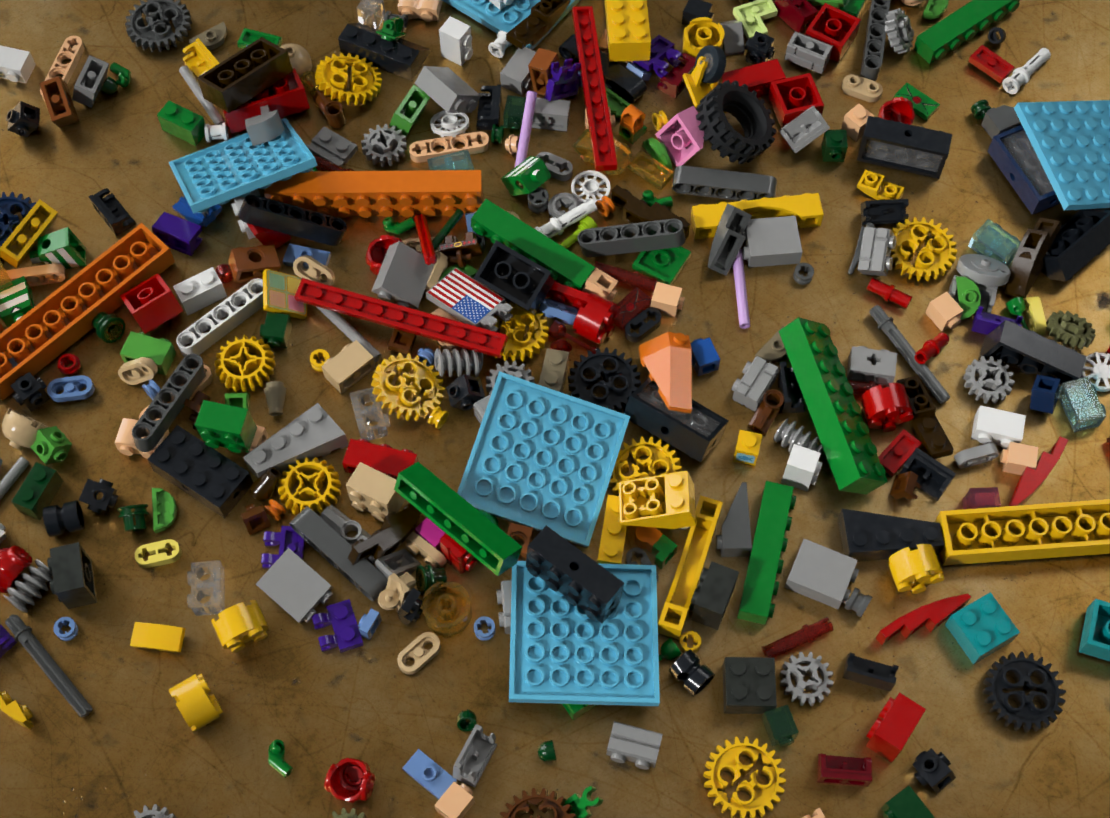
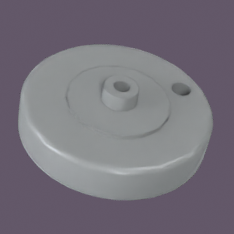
[956,254,1011,286]

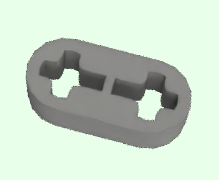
[536,152,573,181]
[954,443,999,469]

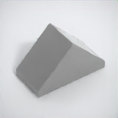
[716,20,745,56]
[375,549,421,579]

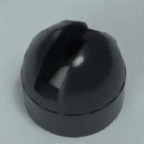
[988,27,1006,44]

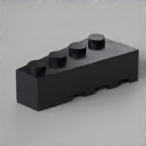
[979,320,1086,387]
[838,509,944,562]

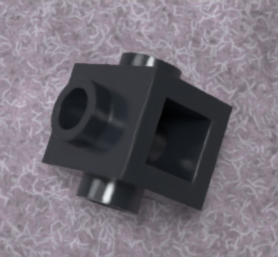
[745,31,776,65]
[6,101,40,137]
[10,372,50,412]
[446,374,485,411]
[79,478,119,514]
[912,748,956,794]

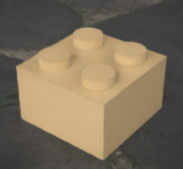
[346,462,405,522]

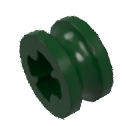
[970,100,991,120]
[491,124,504,144]

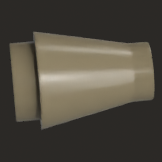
[264,381,287,416]

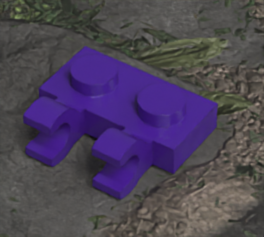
[633,35,682,78]
[545,58,581,101]
[261,526,305,569]
[312,599,364,653]

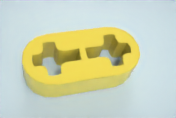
[1024,296,1046,335]
[134,539,182,568]

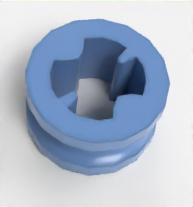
[142,379,161,400]
[474,616,496,641]
[53,617,78,641]

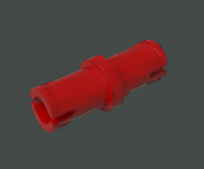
[867,278,912,309]
[914,332,949,364]

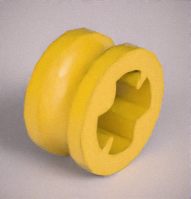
[651,110,668,131]
[310,349,330,372]
[428,406,449,429]
[679,631,701,654]

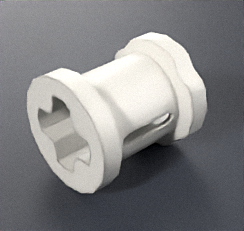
[488,31,512,58]
[204,122,229,142]

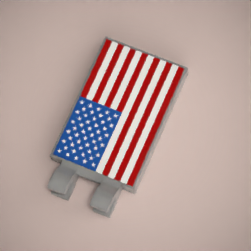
[426,267,513,332]

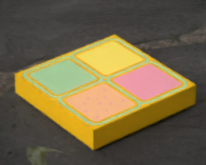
[263,269,307,320]

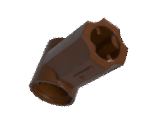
[313,90,346,129]
[748,389,784,436]

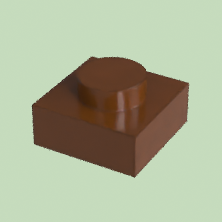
[388,328,417,354]

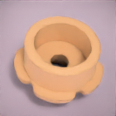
[505,134,520,155]

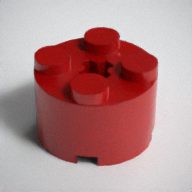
[573,293,621,344]
[861,383,914,432]

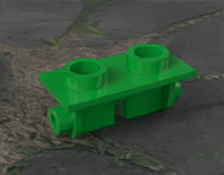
[376,17,406,41]

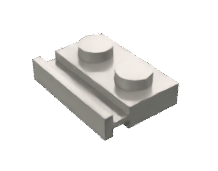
[307,126,358,170]

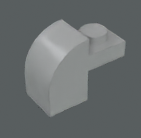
[245,105,284,146]

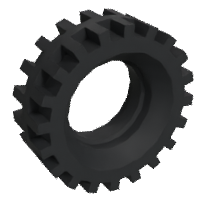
[696,80,776,164]

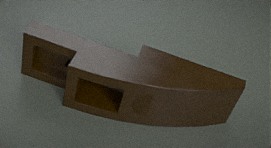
[506,0,571,49]
[611,185,690,238]
[1004,217,1062,298]
[896,375,954,459]
[348,503,422,565]

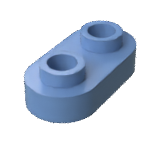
[539,299,579,325]
[47,375,95,402]

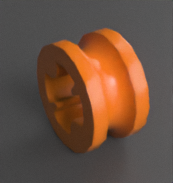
[595,196,616,217]
[264,499,286,521]

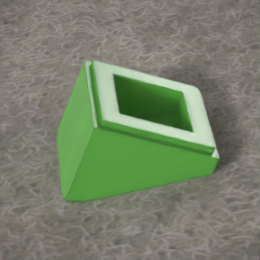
[225,392,250,409]

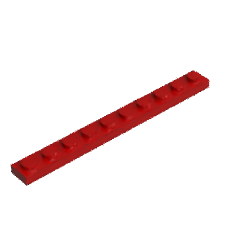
[572,6,617,171]
[294,278,508,358]

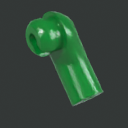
[110,62,131,87]
[642,190,673,207]
[383,217,416,235]
[268,739,293,778]

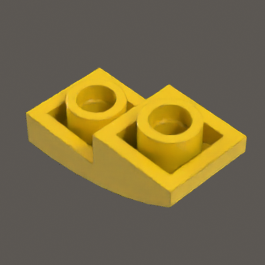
[857,170,905,200]
[130,622,186,652]
[0,690,34,729]

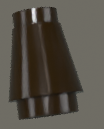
[250,467,281,502]

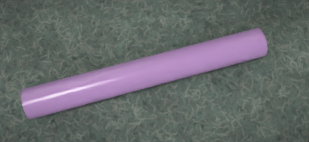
[514,91,537,168]
[733,249,750,329]

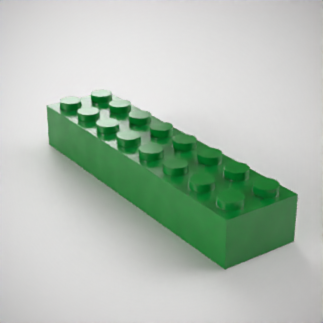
[779,317,888,495]

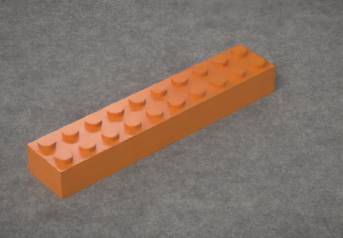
[264,170,483,218]
[0,223,175,401]

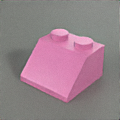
[655,106,704,167]

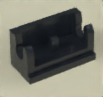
[476,85,502,131]
[89,188,136,236]
[861,199,909,225]
[777,362,805,413]
[899,448,956,501]
[842,652,899,691]

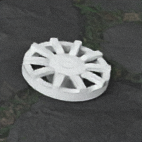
[430,110,469,137]
[571,170,611,204]
[1081,352,1110,392]

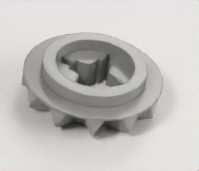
[548,193,581,218]

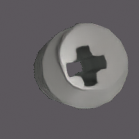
[434,349,483,377]
[774,418,824,455]
[3,559,53,613]

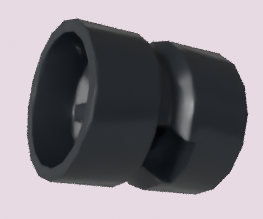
[43,500,85,537]
[669,649,715,697]

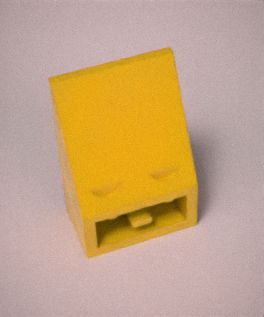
[619,471,697,529]

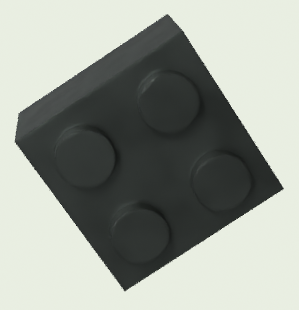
[47,542,97,609]
[689,562,739,630]
[722,657,777,714]

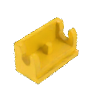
[182,38,220,77]

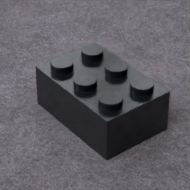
[474,240,557,315]

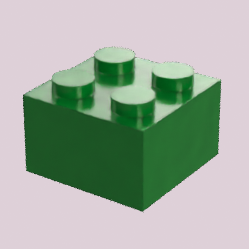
[195,400,257,453]

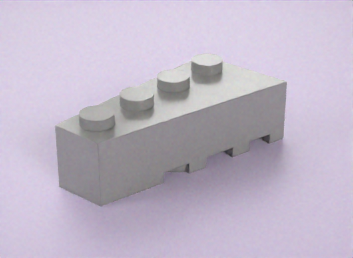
[243,403,349,479]

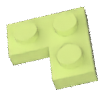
[733,0,778,39]

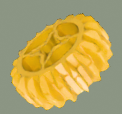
[214,334,276,392]
[278,457,341,516]

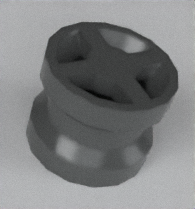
[528,187,549,214]
[844,588,873,617]

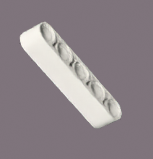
[176,278,263,357]

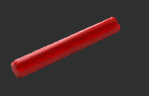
[414,213,437,265]

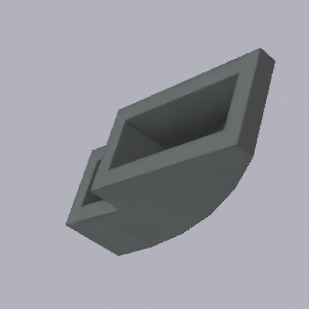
[708,203,752,276]

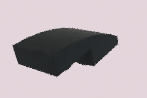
[398,588,423,625]

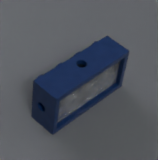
[988,125,1060,215]

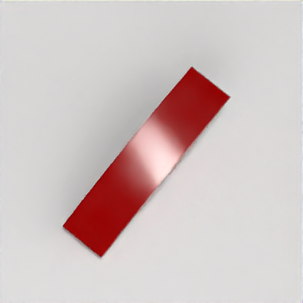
[1009,436,1068,506]
[876,593,971,645]

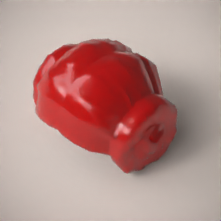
[878,97,915,125]
[365,234,403,275]
[0,545,32,593]
[324,758,376,804]

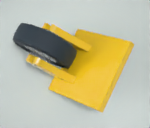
[682,45,727,113]

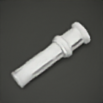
[1002,48,1051,94]
[534,198,598,238]

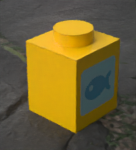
[733,430,762,466]

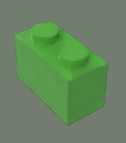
[389,84,430,137]
[120,331,177,376]

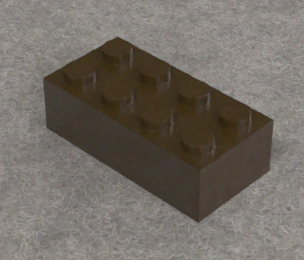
[197,37,293,113]

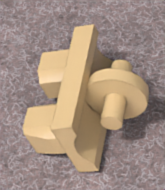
[378,572,416,613]

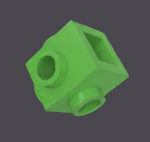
[31,426,72,465]

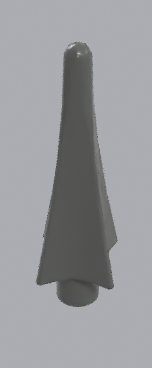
[848,222,875,274]

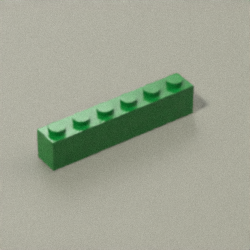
[913,0,1020,64]
[471,199,595,291]
[394,462,523,576]
[737,481,796,625]

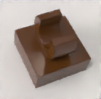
[890,471,921,500]
[240,503,272,535]

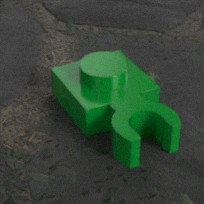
[563,786,603,818]

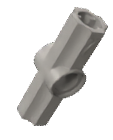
[320,505,376,564]

